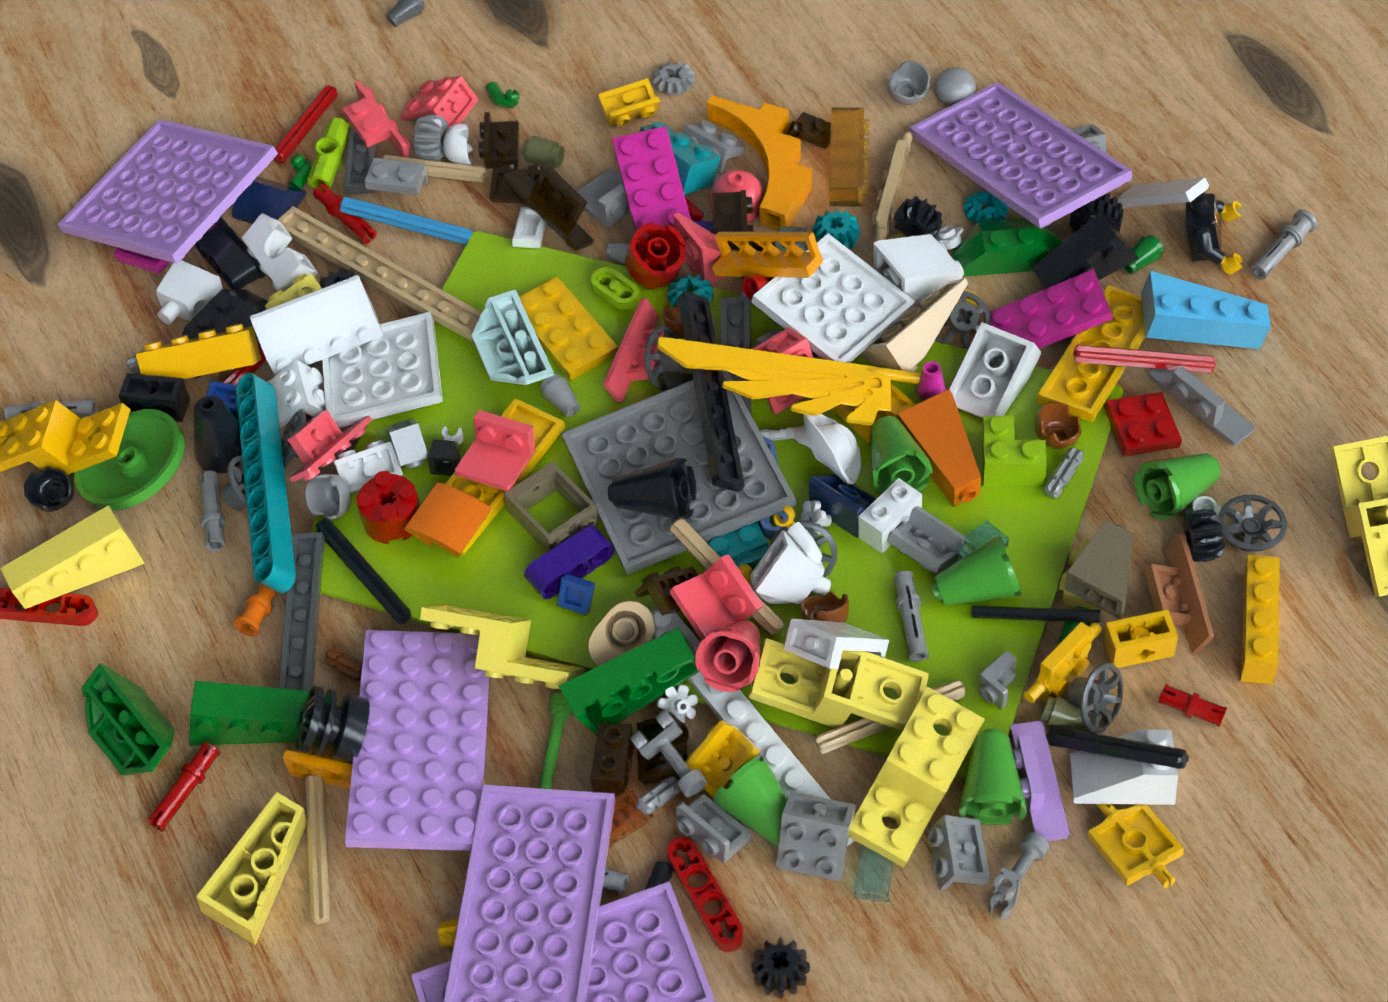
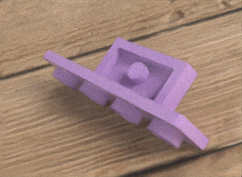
[1011,721,1069,841]

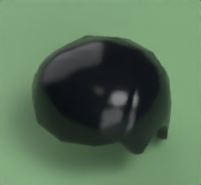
[24,466,74,512]

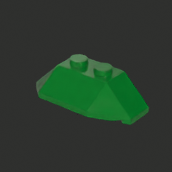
[953,218,1063,277]
[81,663,175,776]

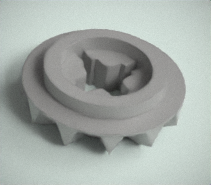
[653,61,695,95]

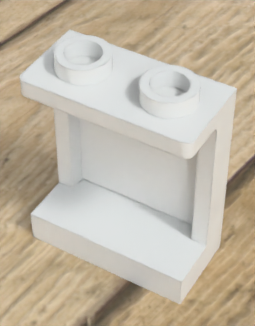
[784,619,889,669]

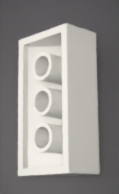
[250,275,383,375]

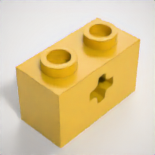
[1103,610,1178,668]

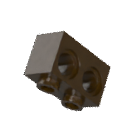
[590,722,634,801]

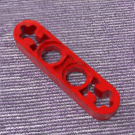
[0,587,98,626]
[667,837,744,952]

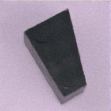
[1031,213,1139,288]

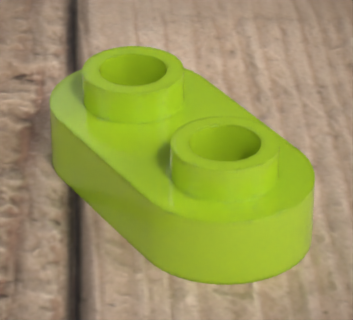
[591,267,640,310]

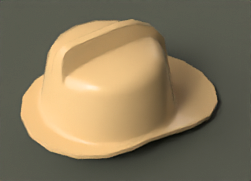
[588,601,655,666]

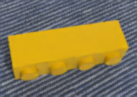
[136,323,261,379]
[1240,554,1280,685]

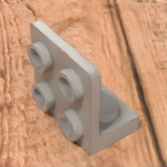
[776,791,856,881]

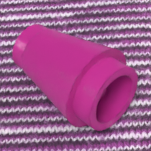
[916,361,946,401]

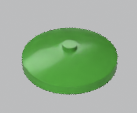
[74,409,185,511]

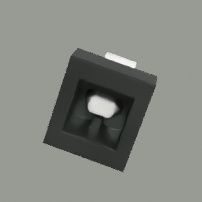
[427,426,463,476]

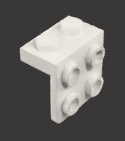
[267,360,326,428]

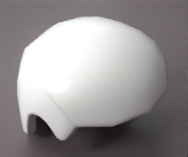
[443,123,473,165]

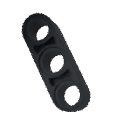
[195,225,259,289]

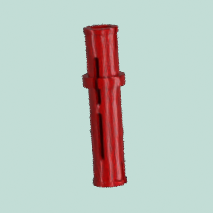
[313,183,377,244]
[146,742,221,832]

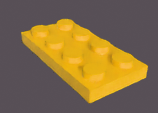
[519,276,619,381]

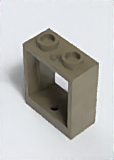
[504,461,599,552]

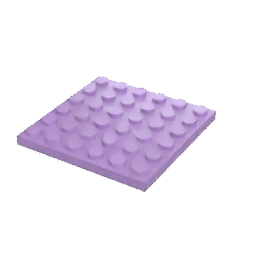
[58,119,278,264]

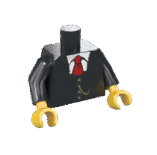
[1186,193,1243,275]

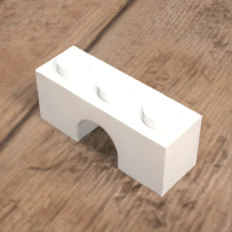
[242,213,318,292]

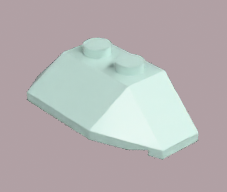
[472,289,554,385]

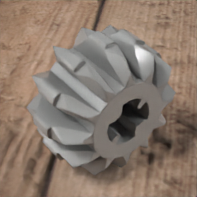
[412,115,448,160]

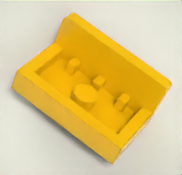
[598,78,660,127]
[686,720,761,797]

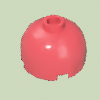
[709,169,764,223]

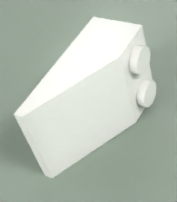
[949,322,1041,419]
[1070,729,1178,805]

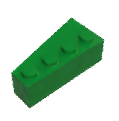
[559,627,700,736]
[189,681,309,746]

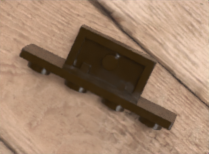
[503,166,594,251]

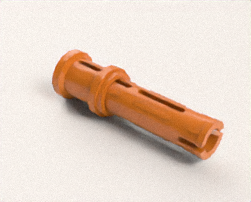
[233,584,277,637]

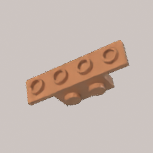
[1144,533,1214,654]

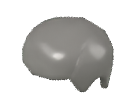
[888,61,930,105]
[934,67,976,105]
[305,474,351,519]

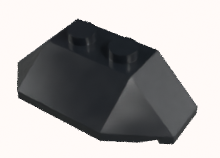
[182,289,268,379]

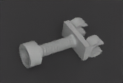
[630,709,707,797]
[989,832,1050,920]

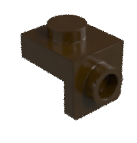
[788,112,831,149]

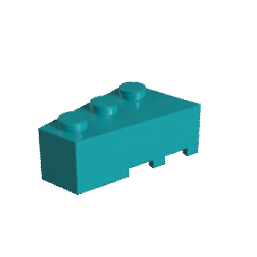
[640,122,721,195]

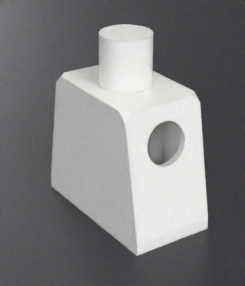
[156,260,223,325]

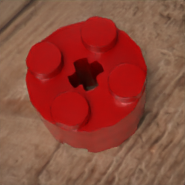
[625,222,686,290]
[356,471,420,544]

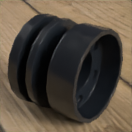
[296,686,370,764]

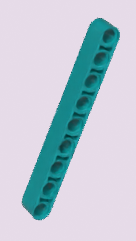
[236,373,296,594]

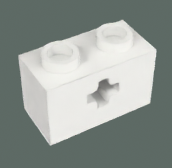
[858,478,922,554]

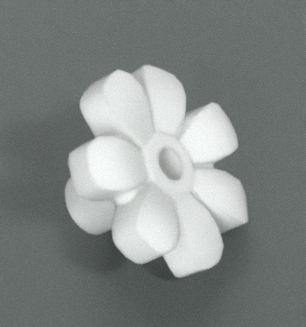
[800,500,832,534]
[657,684,698,723]

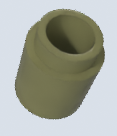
[522,136,565,168]

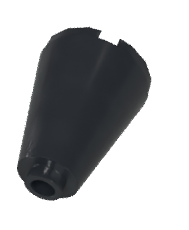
[194,396,242,474]
[608,458,697,520]

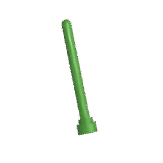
[538,693,573,789]

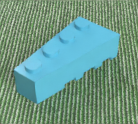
[1141,271,1271,349]

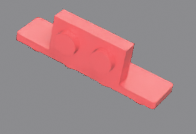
[342,81,411,157]
[603,298,664,403]
[287,409,372,483]

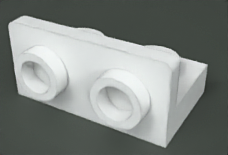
[334,440,403,495]

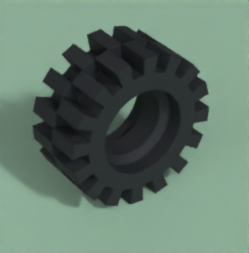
[1069,193,1124,233]

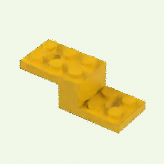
[0,400,131,475]

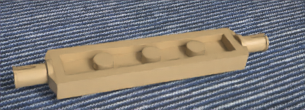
[871,132,913,246]

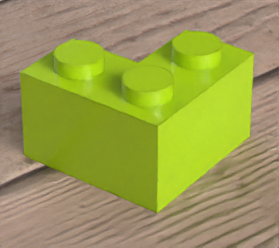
[982,416,1047,486]

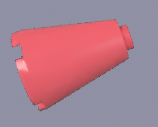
[696,620,760,692]

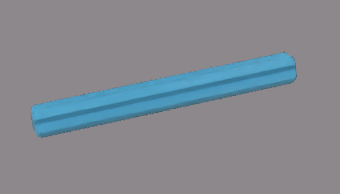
[340,197,473,245]

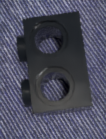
[119,373,190,422]

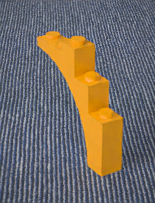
[707,95,813,232]

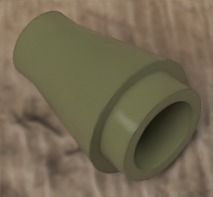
[1040,695,1091,732]

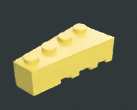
[0,505,145,609]
[196,792,307,945]

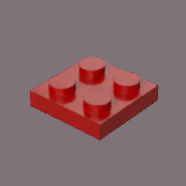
[1104,392,1182,456]

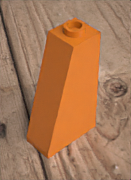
[897,389,981,507]

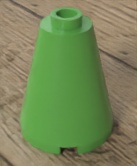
[872,416,933,494]
[1134,453,1221,521]
[930,536,1022,606]
[959,729,1027,825]
[713,756,788,848]

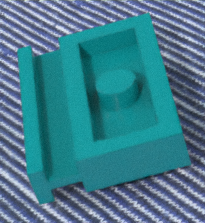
[706,522,769,569]

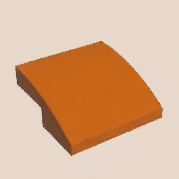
[404,482,492,558]

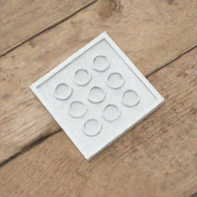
[752,233,915,363]
[322,311,443,428]

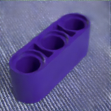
[524,526,615,599]

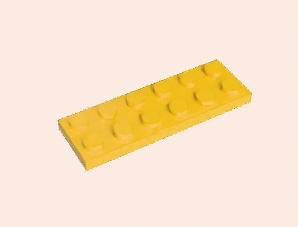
[1037,285,1146,423]
[445,398,565,556]

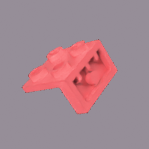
[400,75,479,129]
[752,327,813,414]
[455,410,535,491]
[669,554,763,640]

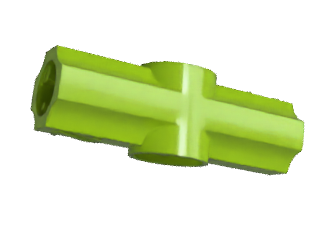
[307,117,351,192]

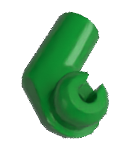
[485,82,520,108]
[288,154,311,190]

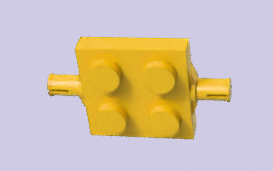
[1023,622,1102,703]
[1088,804,1184,888]

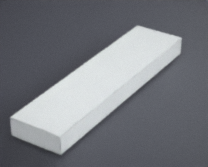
[1117,178,1209,208]

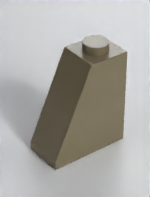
[1065,520,1134,619]

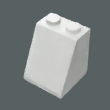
[873,234,964,311]

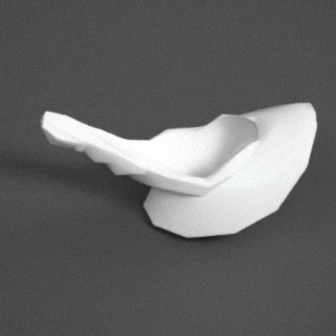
[760,414,862,485]

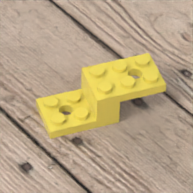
[1330,436,1388,597]
[420,604,585,689]
[748,638,929,731]
[848,686,985,868]

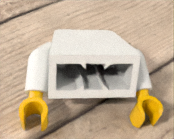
[738,505,831,605]

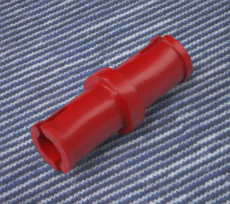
[1158,683,1227,727]

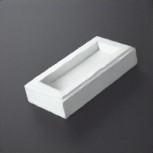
[512,207,547,248]

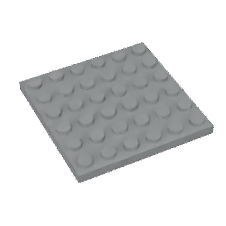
[561,371,796,575]

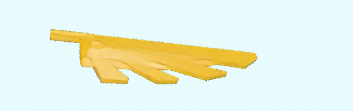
[657,337,920,426]

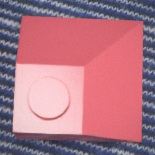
[673,212,733,285]

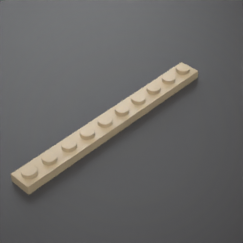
[278,206,482,343]

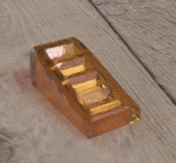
[608,787,654,848]

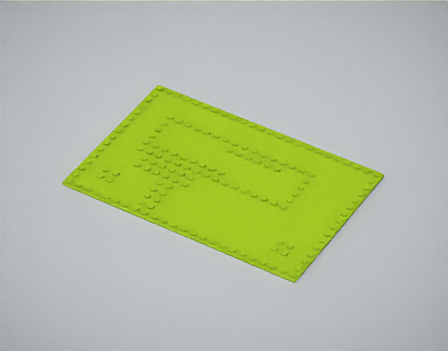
[308,231,1123,779]

